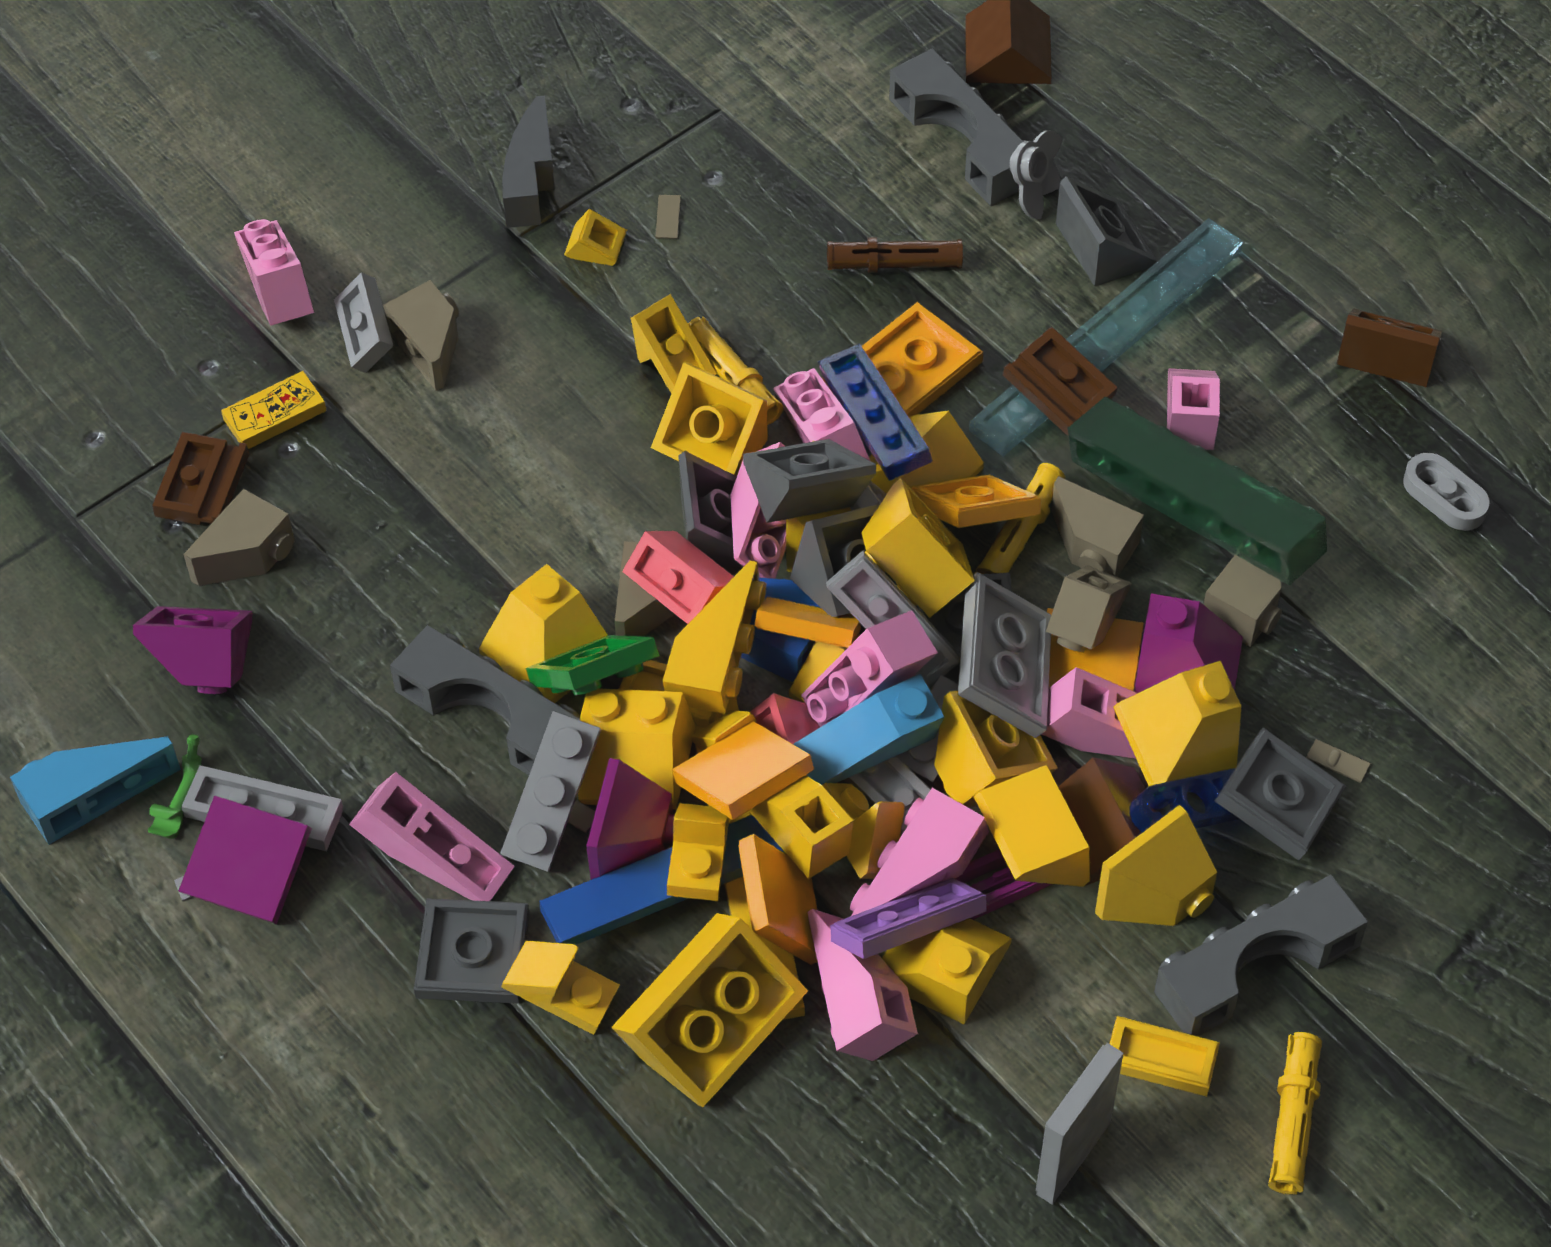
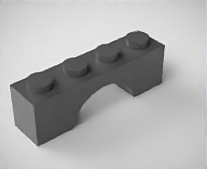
[889,48,1026,206]
[390,625,580,775]
[1154,874,1368,1036]

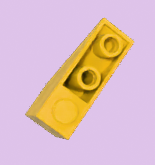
[662,561,766,714]
[749,776,854,879]

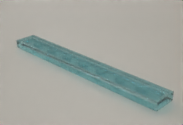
[969,218,1243,457]

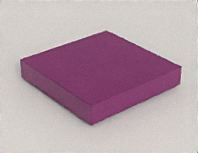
[178,795,312,925]

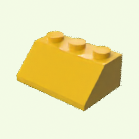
[611,913,808,1107]

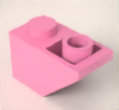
[1167,368,1220,450]

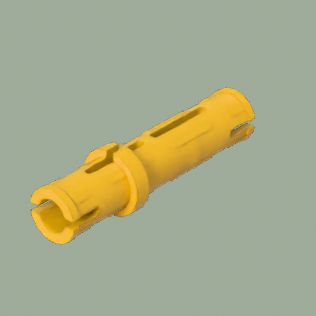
[688,317,783,425]
[975,463,1065,574]
[1268,1032,1322,1194]

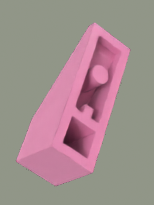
[1041,667,1137,759]
[349,772,515,901]

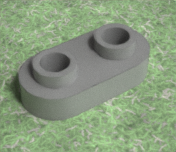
[1403,453,1490,531]

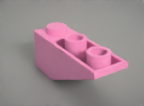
[234,219,314,326]
[773,368,870,461]
[730,442,786,579]
[801,610,938,727]
[850,787,989,917]
[807,909,918,1061]

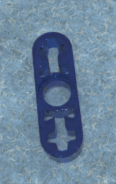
[1130,768,1239,833]

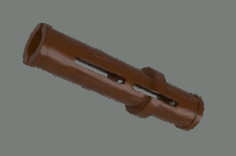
[827,237,963,273]

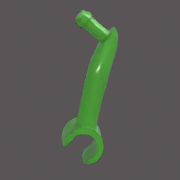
[148,734,202,839]

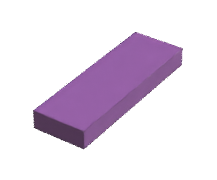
[830,878,987,959]

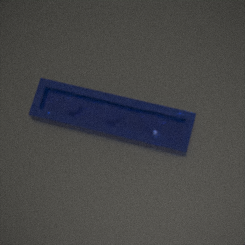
[818,343,933,481]

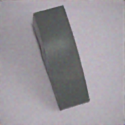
[502,96,555,228]

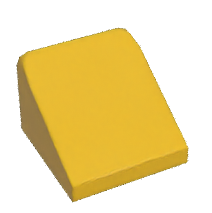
[564,209,627,266]
[691,710,756,750]

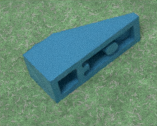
[793,674,944,785]
[10,736,181,845]

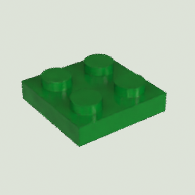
[526,635,660,695]

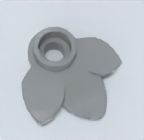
[1010,130,1062,219]

